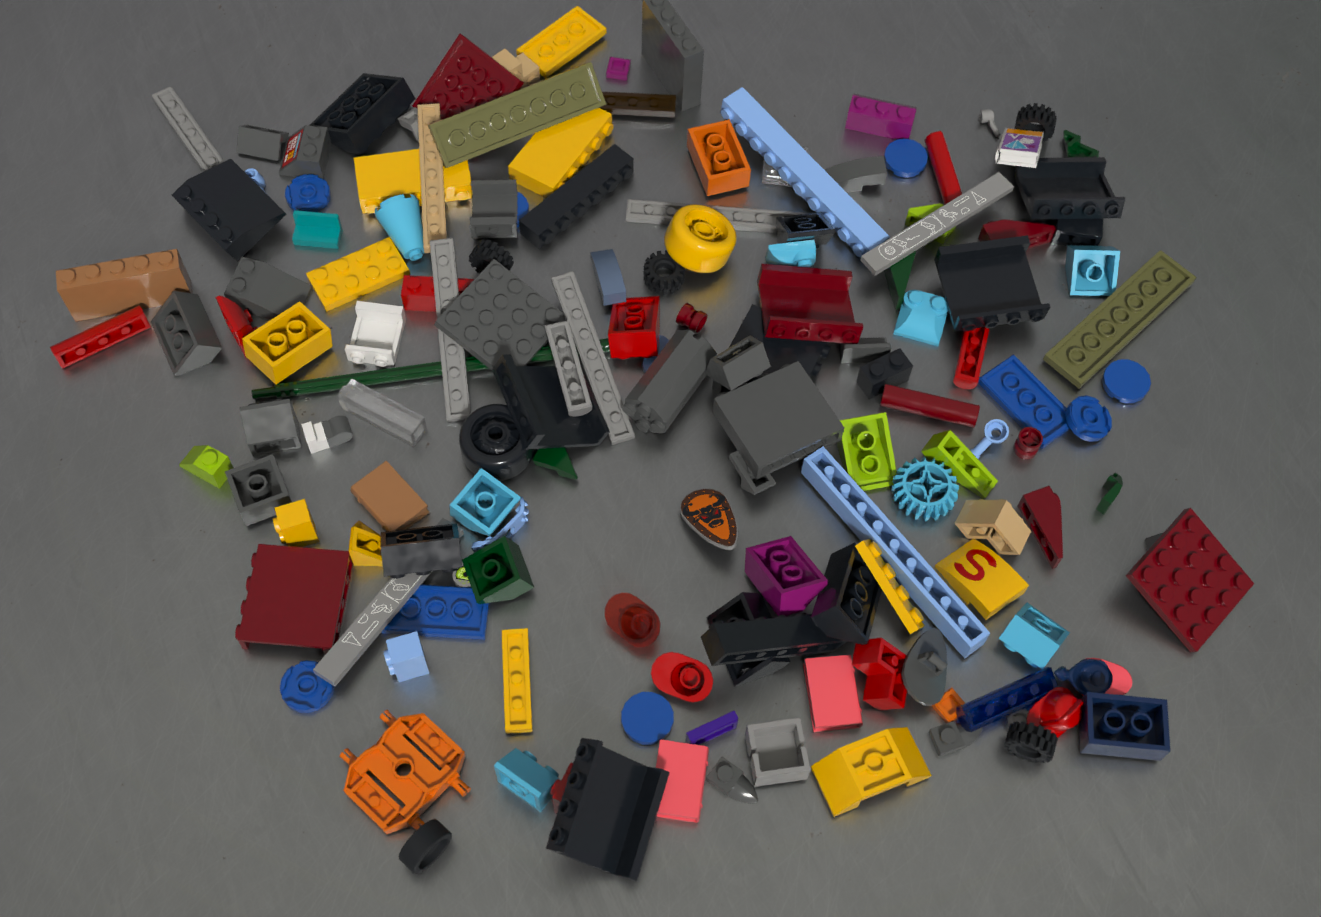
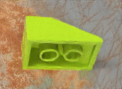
[836,412,897,491]

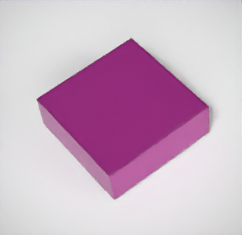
[606,57,631,81]

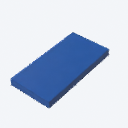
[978,354,1070,449]
[382,585,490,640]

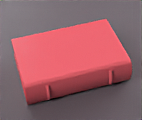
[803,655,863,732]
[656,739,709,823]

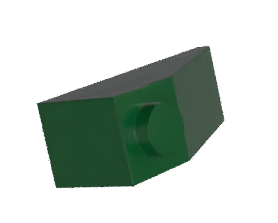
[884,251,916,311]

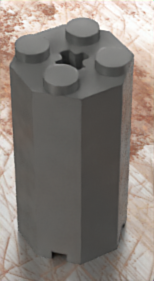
[622,330,717,433]

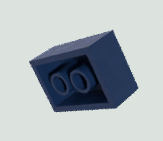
[1079,692,1170,761]

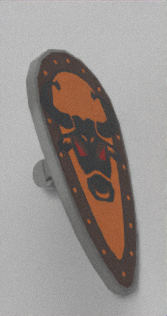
[679,488,738,550]

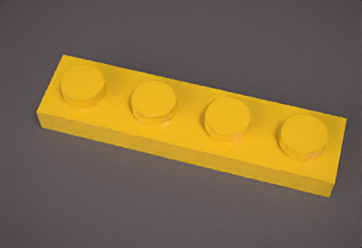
[855,539,925,634]
[502,628,533,734]

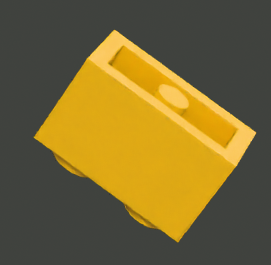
[272,499,320,547]

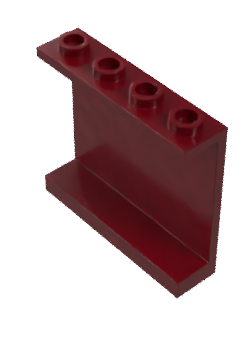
[757,264,864,344]
[235,544,354,655]

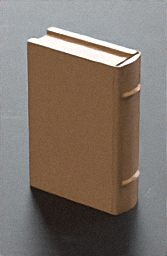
[350,461,430,531]

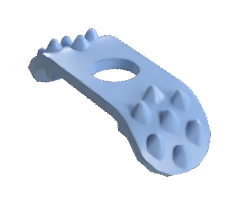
[472,496,529,552]

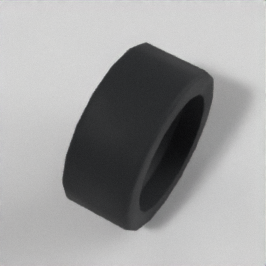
[399,819,452,874]

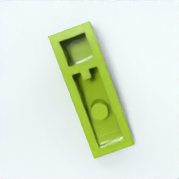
[921,430,998,499]

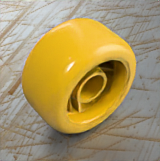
[664,204,736,273]

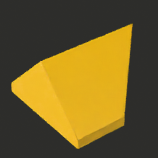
[348,520,383,566]

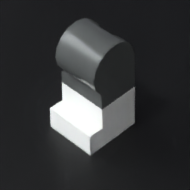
[301,416,353,454]

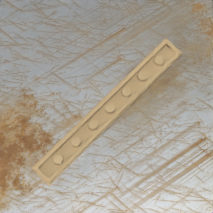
[417,103,447,253]

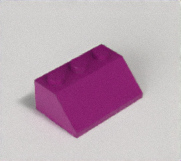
[845,94,917,140]
[744,536,828,616]

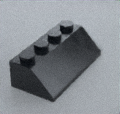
[811,542,882,645]

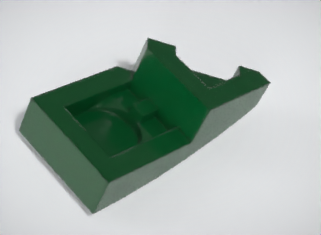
[1063,130,1099,158]

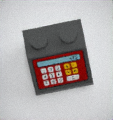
[279,125,332,179]

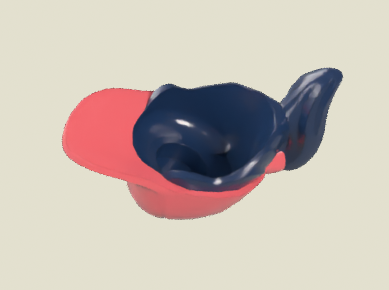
[1054,658,1132,696]

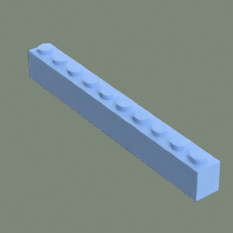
[720,87,890,257]
[801,446,990,659]

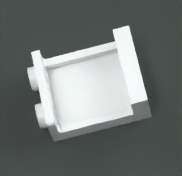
[345,301,406,367]

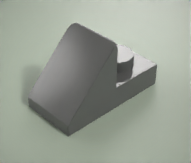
[729,450,776,495]

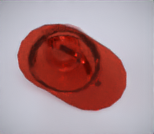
[605,593,661,647]

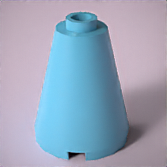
[375,194,424,261]

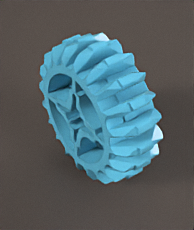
[891,456,959,522]

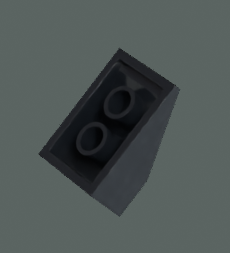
[776,212,835,248]

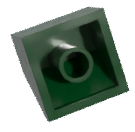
[462,536,534,604]

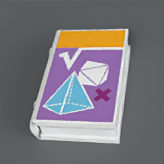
[995,128,1044,168]

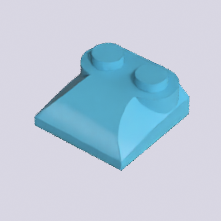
[765,239,816,268]
[893,290,949,346]

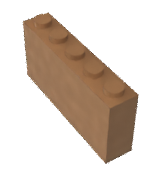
[56,249,193,322]

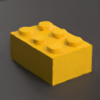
[242,301,333,385]

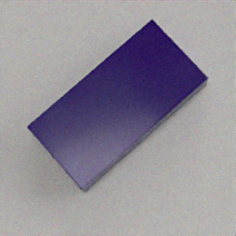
[685,711,739,745]

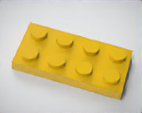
[516,6,606,78]
[306,237,410,312]

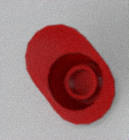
[651,652,713,702]
[1026,687,1083,738]

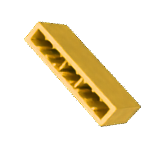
[508,108,614,198]
[354,149,472,214]

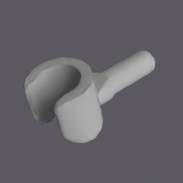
[978,109,1001,137]

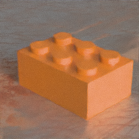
[687,119,751,196]

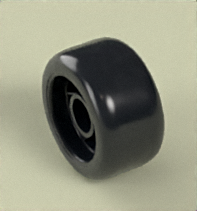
[459,404,534,481]

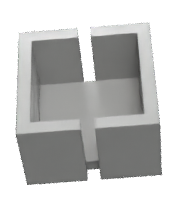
[745,718,811,787]

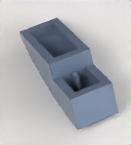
[590,249,626,306]

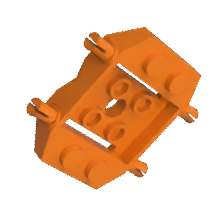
[340,710,471,834]

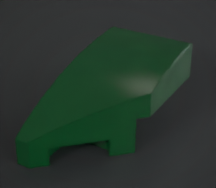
[533,448,578,480]
[1096,472,1123,515]

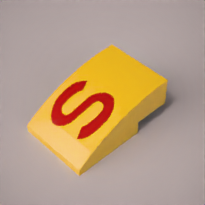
[935,539,1029,620]

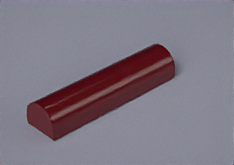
[880,384,980,428]

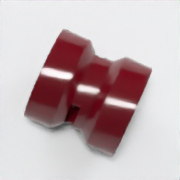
[676,303,708,334]
[1013,427,1043,459]

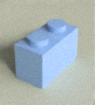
[383,631,430,682]

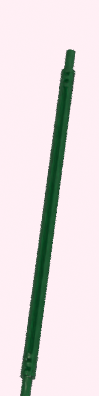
[252,338,610,399]

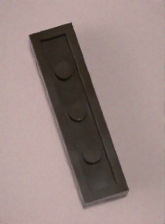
[599,92,676,118]

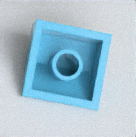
[1065,245,1120,296]
[450,468,521,536]
[999,602,1070,670]
[494,748,560,812]

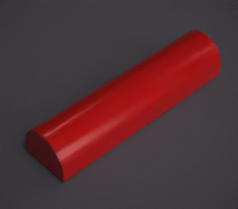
[925,131,962,205]
[50,305,151,369]
[953,327,990,389]

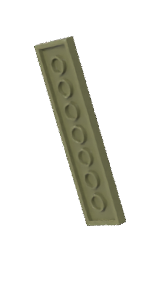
[428,62,606,168]
[1043,250,1197,389]

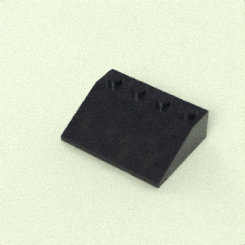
[309,73,416,154]
[172,159,286,261]

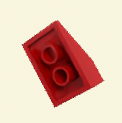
[608,296,660,359]

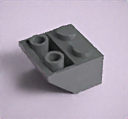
[706,336,771,391]
[240,399,302,456]

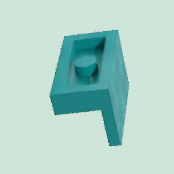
[292,210,343,249]

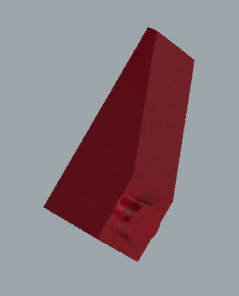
[978,219,1056,248]
[1017,486,1063,569]

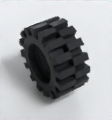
[1015,103,1057,142]
[469,239,514,273]
[643,250,685,295]
[1004,721,1058,763]

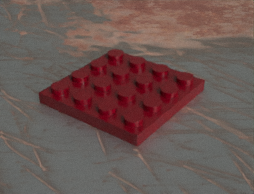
[412,33,524,120]
[1125,508,1254,652]

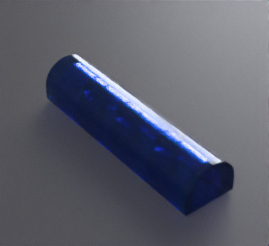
[956,667,1058,732]

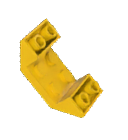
[810,727,932,817]

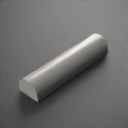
[545,320,592,417]

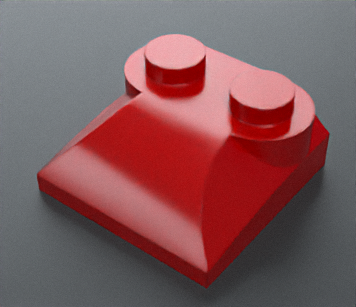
[215,295,258,358]

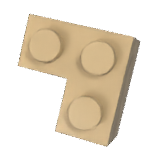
[492,48,540,89]
[955,499,1031,555]

